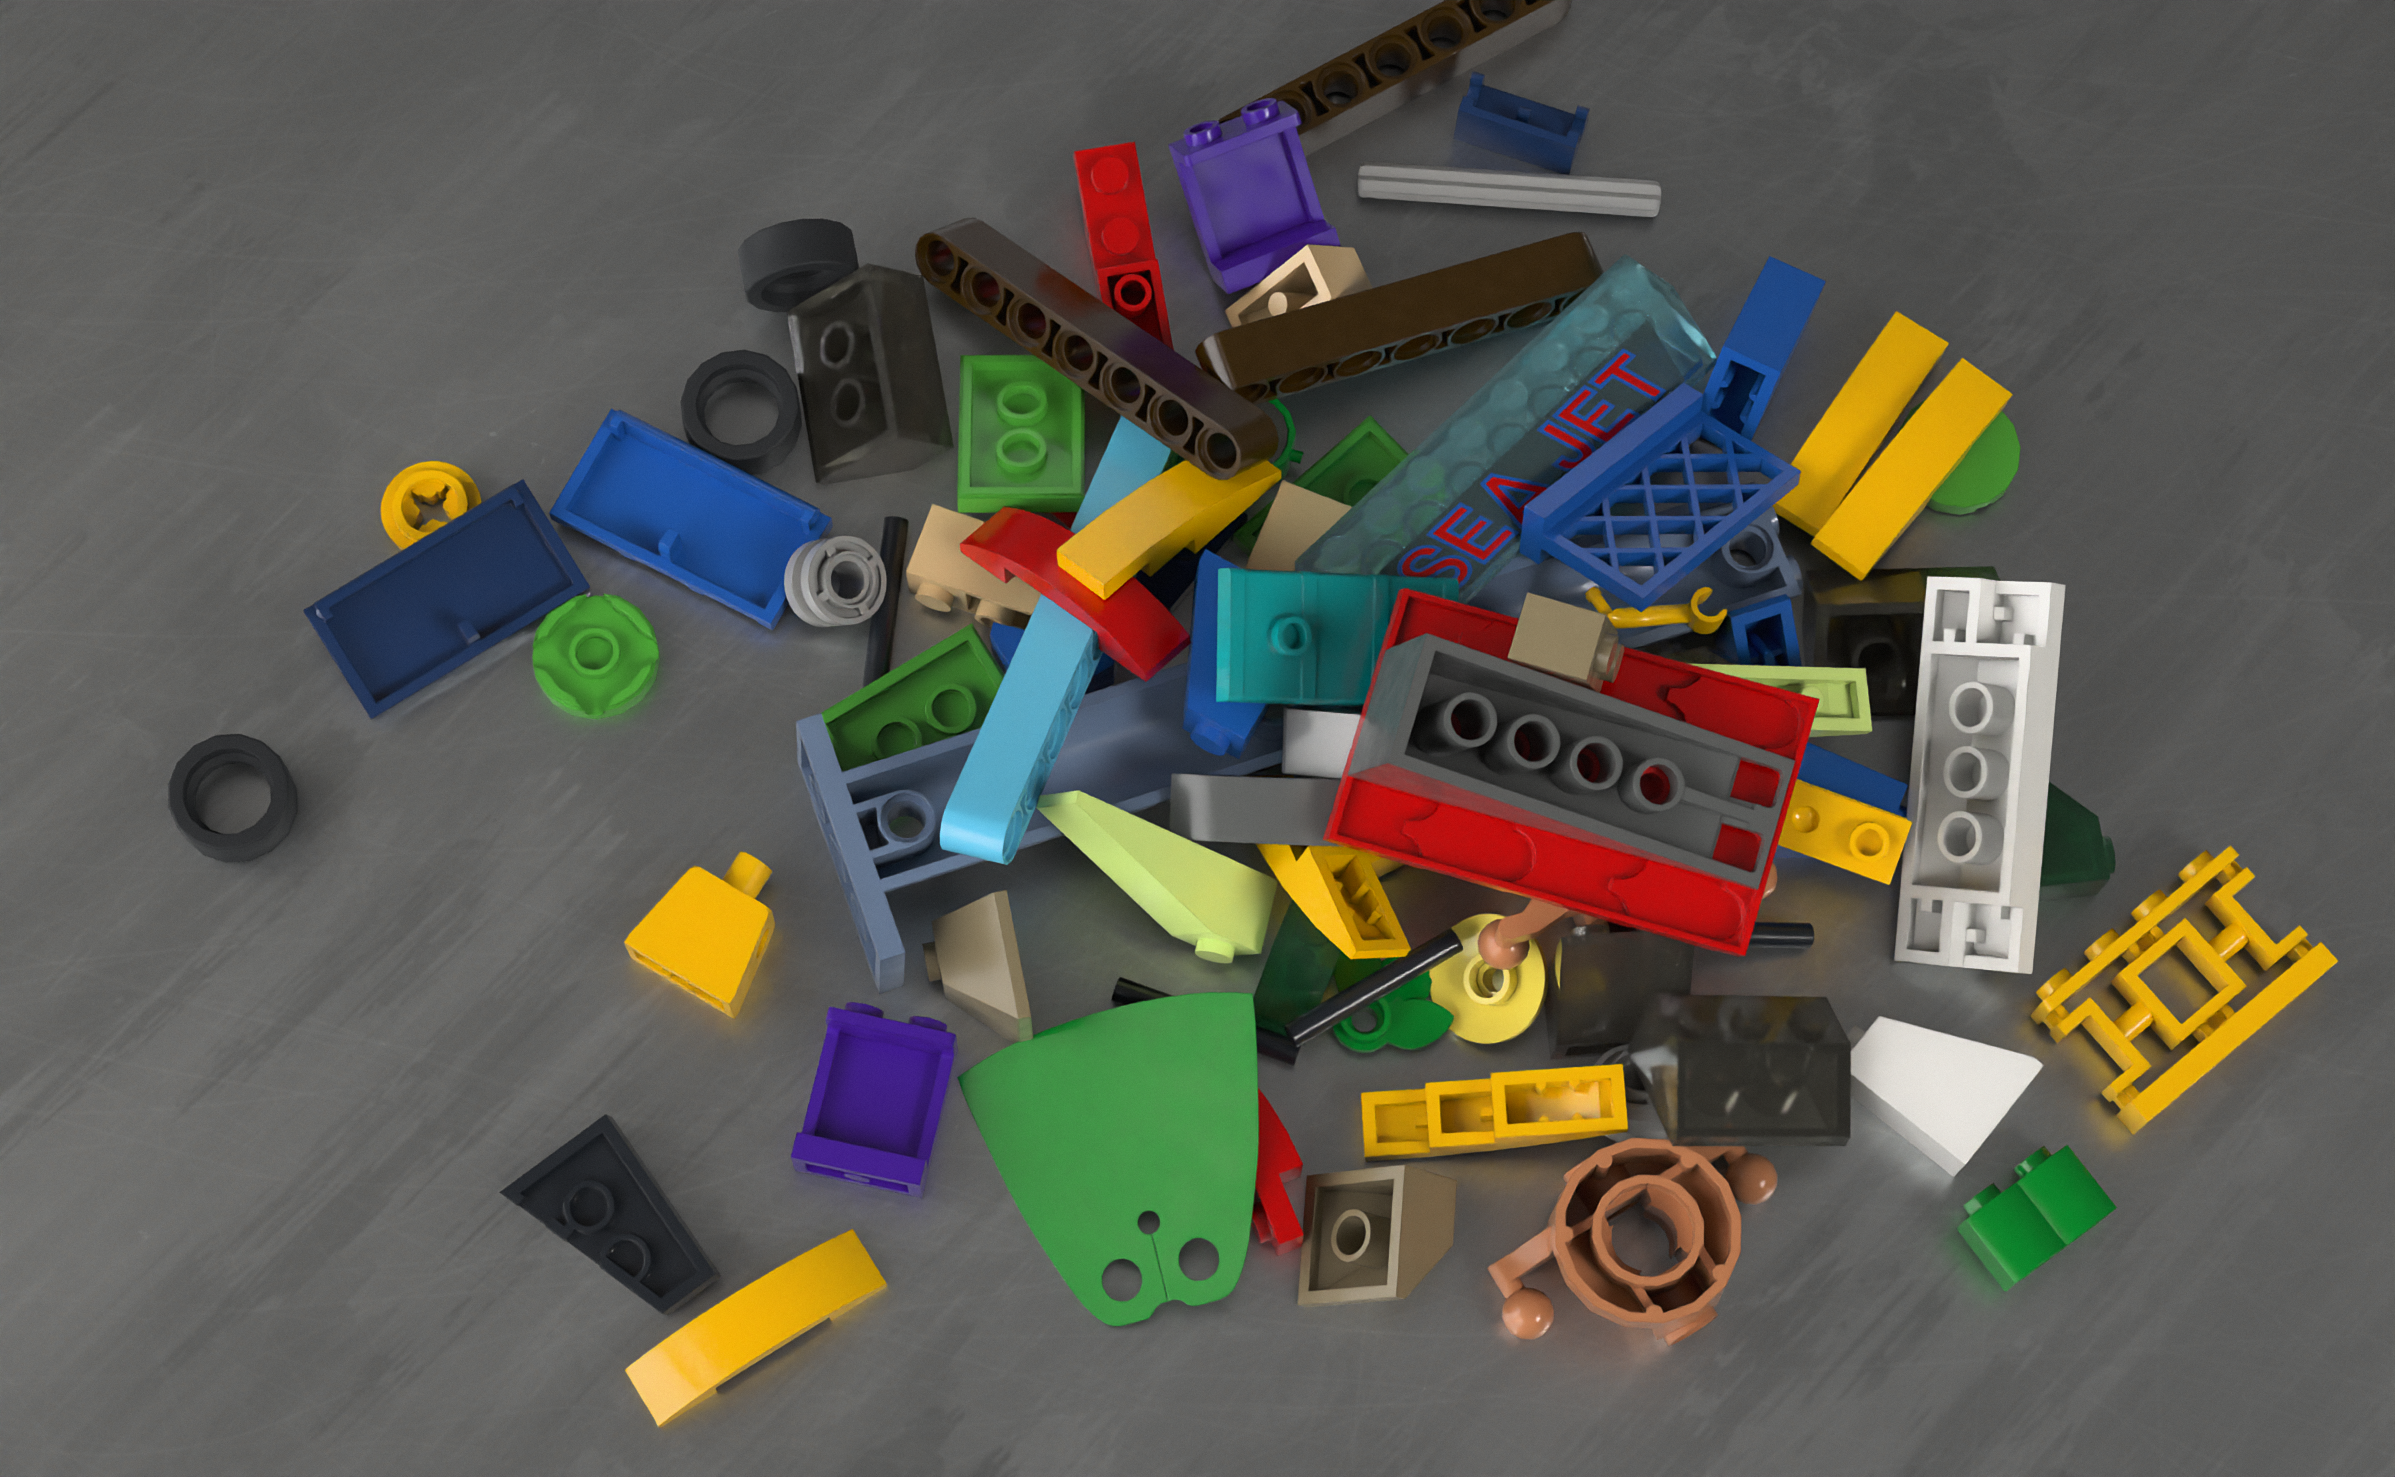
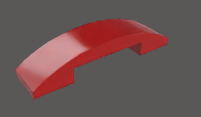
[960,507,1191,682]

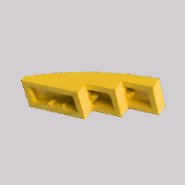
[1772,311,1949,537]
[1810,358,2013,581]
[1057,460,1282,600]
[1251,775,1411,959]
[1361,1064,1628,1162]

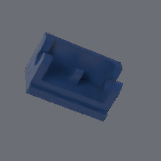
[1453,71,1590,175]

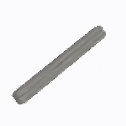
[1357,161,1661,217]

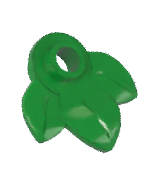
[1332,951,1454,1053]

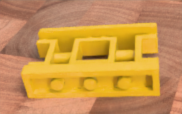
[2030,845,2338,1135]

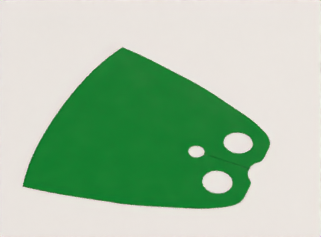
[957,992,1259,1326]

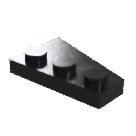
[499,1114,721,1315]

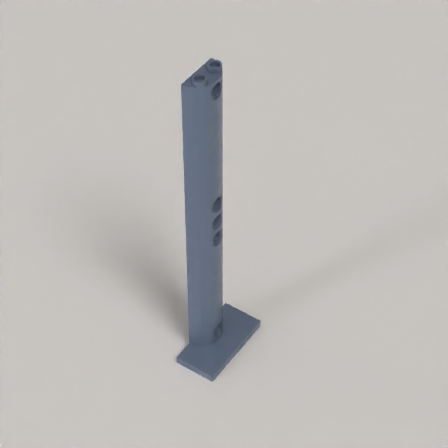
[796,482,1803,994]

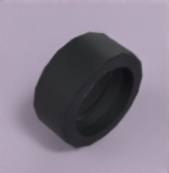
[738,218,861,312]
[680,350,802,475]
[168,734,297,863]

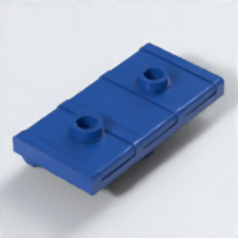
[549,409,833,630]

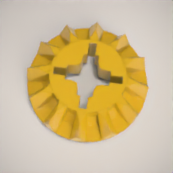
[381,461,482,551]

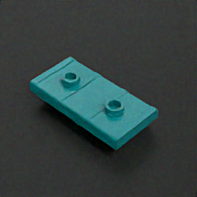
[1216,568,1459,706]

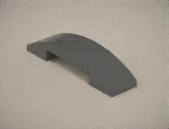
[1169,773,1341,846]

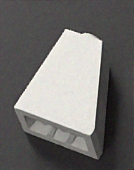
[1830,1016,2044,1177]

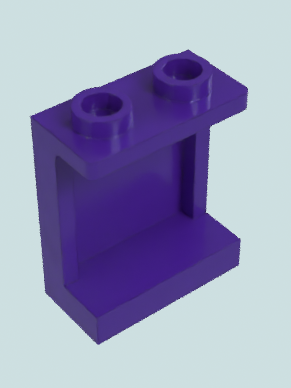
[1168,98,1341,294]
[791,1002,958,1199]

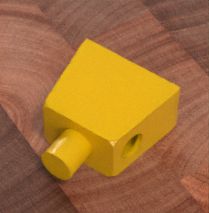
[624,851,776,1019]

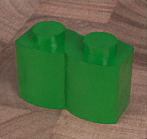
[1956,1145,2117,1292]

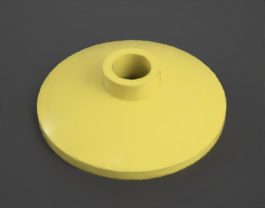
[1429,914,1548,1044]

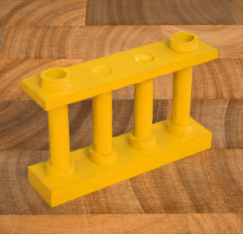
[1778,779,1912,885]

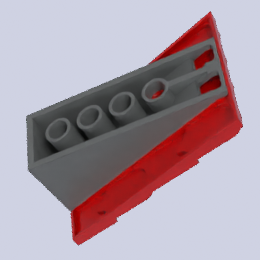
[1323,588,1820,957]

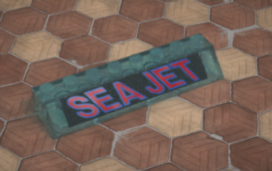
[1295,254,1717,604]

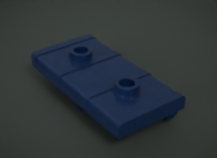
[303,479,590,720]

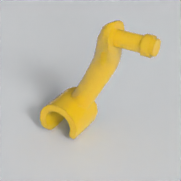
[1585,587,1728,634]

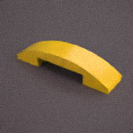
[625,1229,887,1428]

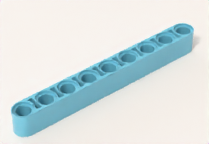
[940,415,1186,865]

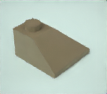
[922,890,1033,1044]
[1297,1165,1457,1307]

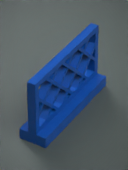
[1519,383,1801,612]

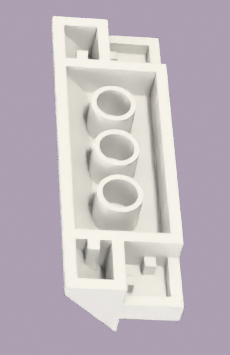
[1894,576,2066,974]

